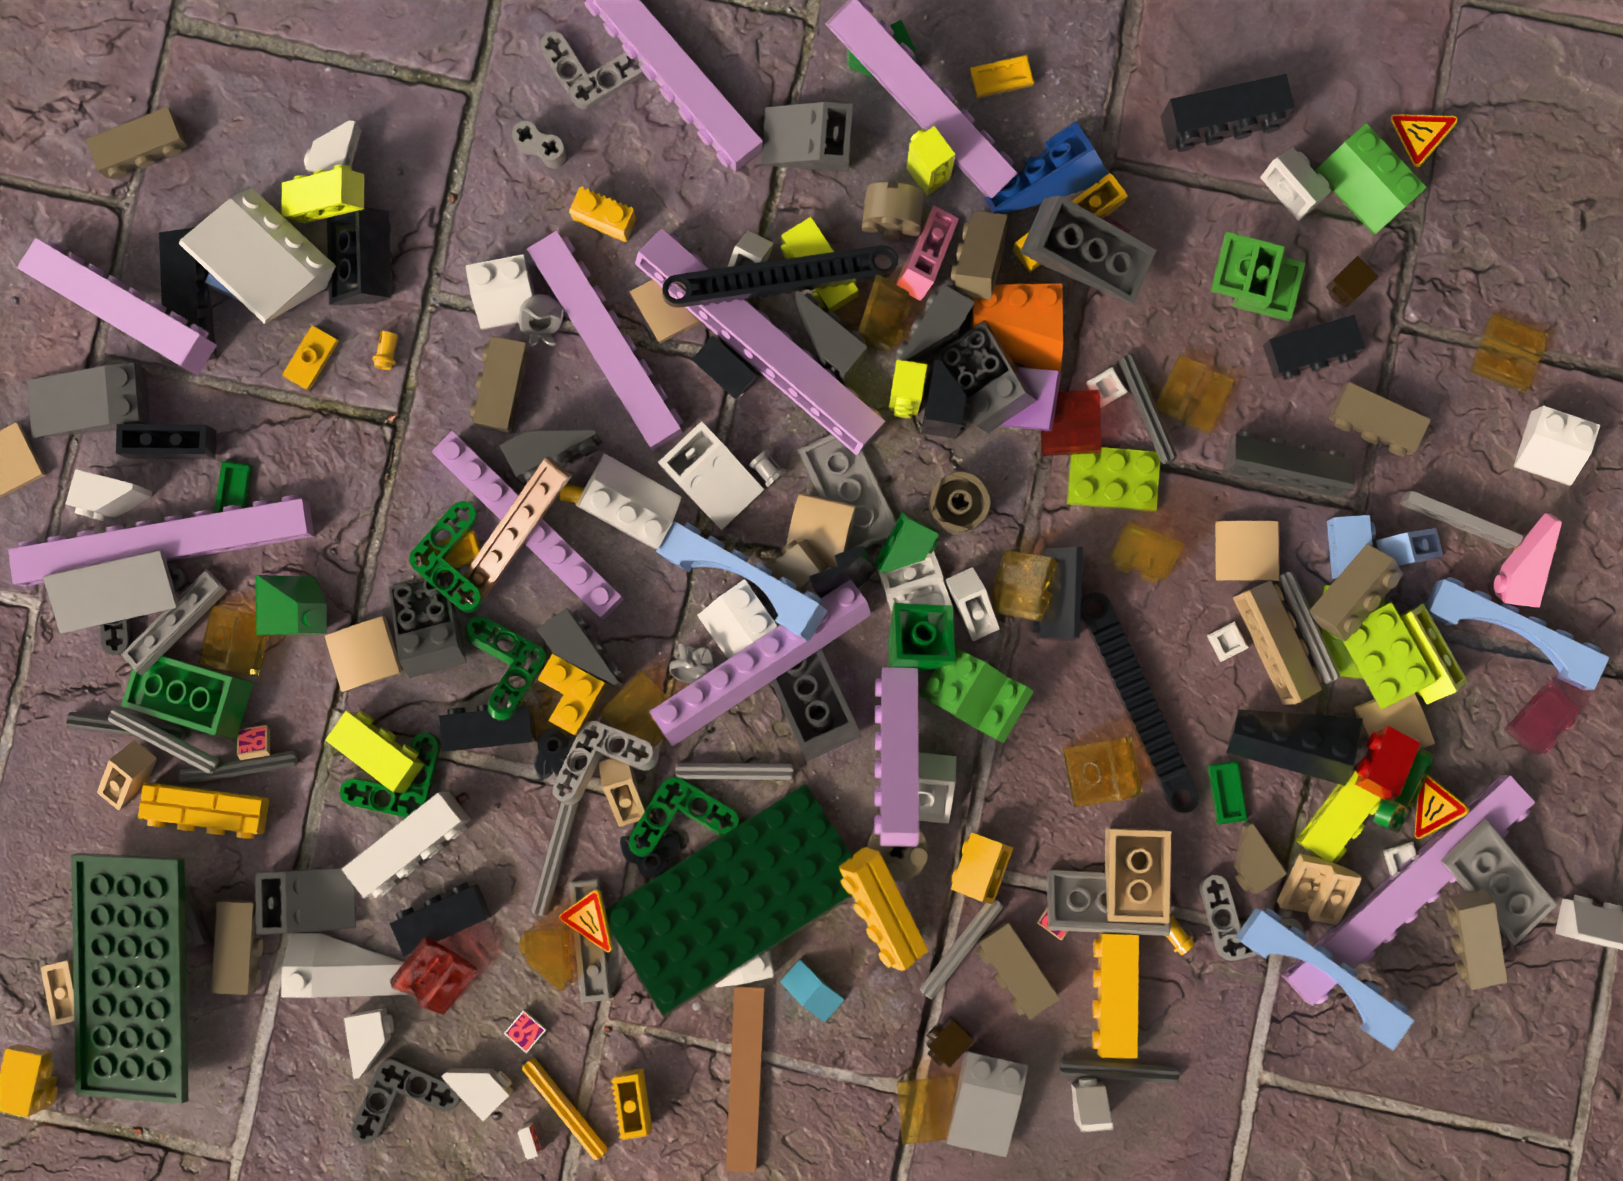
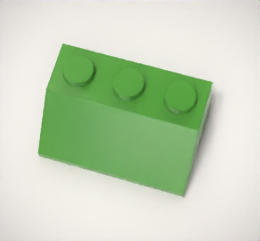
[1315,123,1427,235]

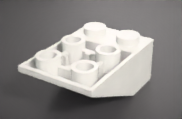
[658,421,764,530]

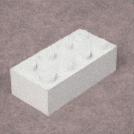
[342,791,471,898]

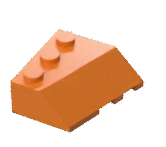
[971,283,1063,373]

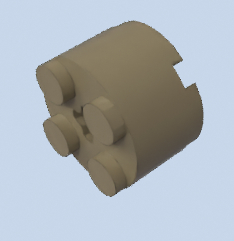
[861,182,924,240]
[928,472,990,535]
[867,830,928,881]

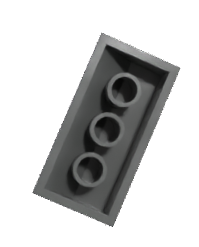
[1223,431,1355,498]

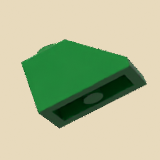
[874,512,939,573]

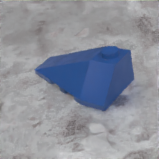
[984,121,1108,214]

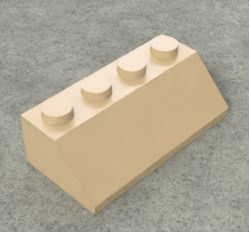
[1233,580,1322,705]

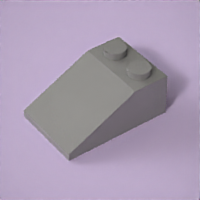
[946,1052,1028,1157]

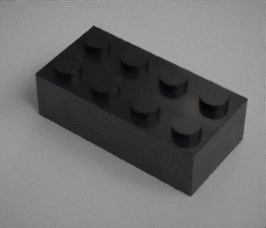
[1160,74,1295,152]

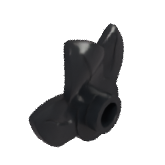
[533,729,592,780]
[620,818,680,878]

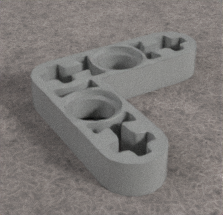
[540,32,644,109]
[552,721,659,805]
[1200,874,1304,961]

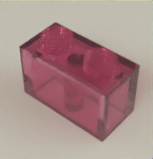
[1504,685,1580,754]

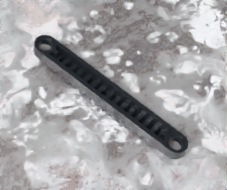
[662,245,898,308]
[1081,592,1199,813]

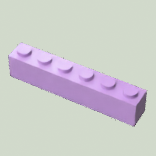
[874,667,919,846]

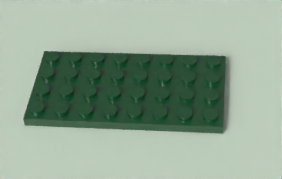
[605,784,853,1018]
[71,853,189,1104]

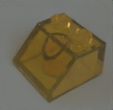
[858,275,913,353]
[1107,521,1185,584]
[198,606,270,677]
[1062,736,1143,807]
[519,923,573,991]

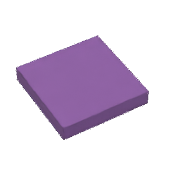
[1000,368,1061,431]

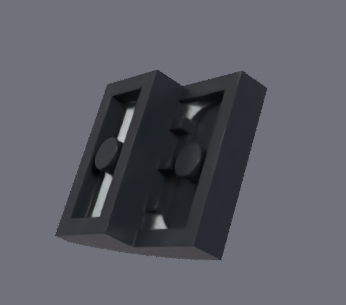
[809,545,876,598]

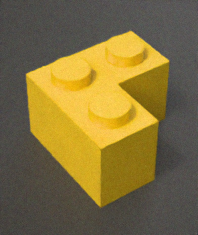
[537,654,608,736]
[0,1044,58,1117]

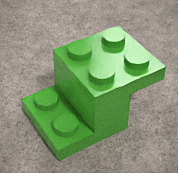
[1210,232,1306,321]
[920,648,1034,744]

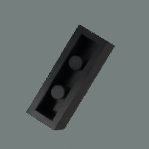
[1263,315,1365,380]
[116,424,217,460]
[439,701,536,752]
[389,882,492,957]

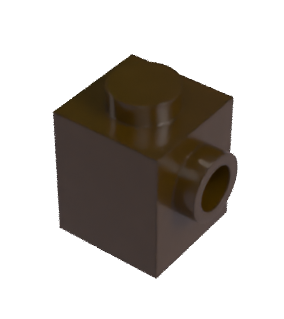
[1326,256,1379,307]
[926,1016,974,1068]

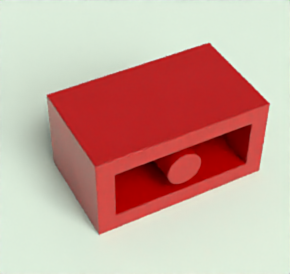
[1355,726,1421,799]

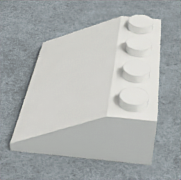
[179,187,336,324]

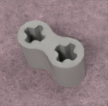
[512,121,567,169]

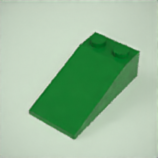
[121,656,254,739]

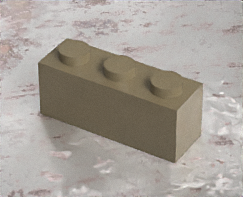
[86,107,189,179]
[951,211,1008,299]
[470,336,530,434]
[1327,382,1431,457]
[1309,544,1403,642]
[1447,889,1507,990]
[211,900,263,995]
[976,921,1060,1020]

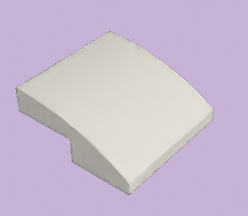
[878,551,952,613]

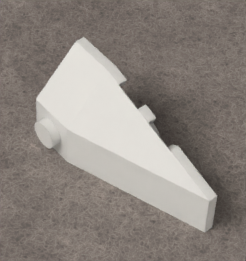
[281,933,411,998]

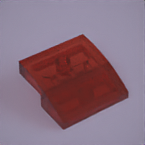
[1041,390,1102,456]
[390,937,478,1015]

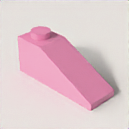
[895,205,959,301]
[1494,513,1562,608]

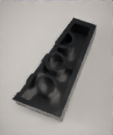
[159,227,217,360]
[1226,709,1363,786]

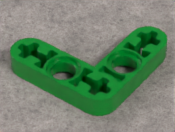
[409,501,483,613]
[466,616,546,720]
[339,733,440,818]
[1374,748,1435,833]
[629,777,739,857]

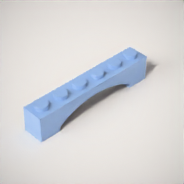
[656,521,827,642]
[1425,577,1609,691]
[1235,908,1414,1051]

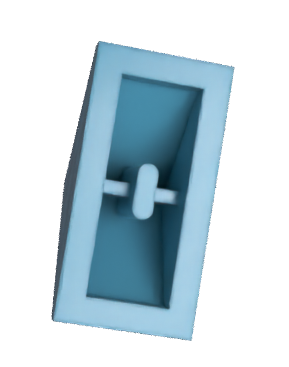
[780,959,845,1022]

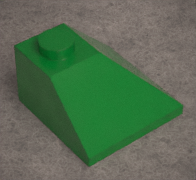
[255,575,327,636]
[888,603,956,672]

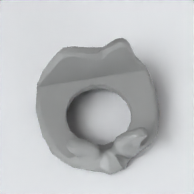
[518,295,564,347]
[669,643,715,684]

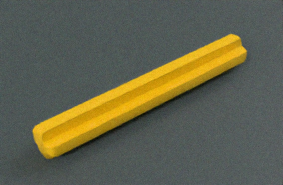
[522,1058,607,1160]

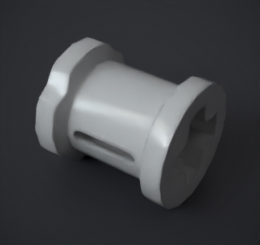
[748,448,787,488]

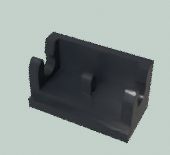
[692,335,761,399]

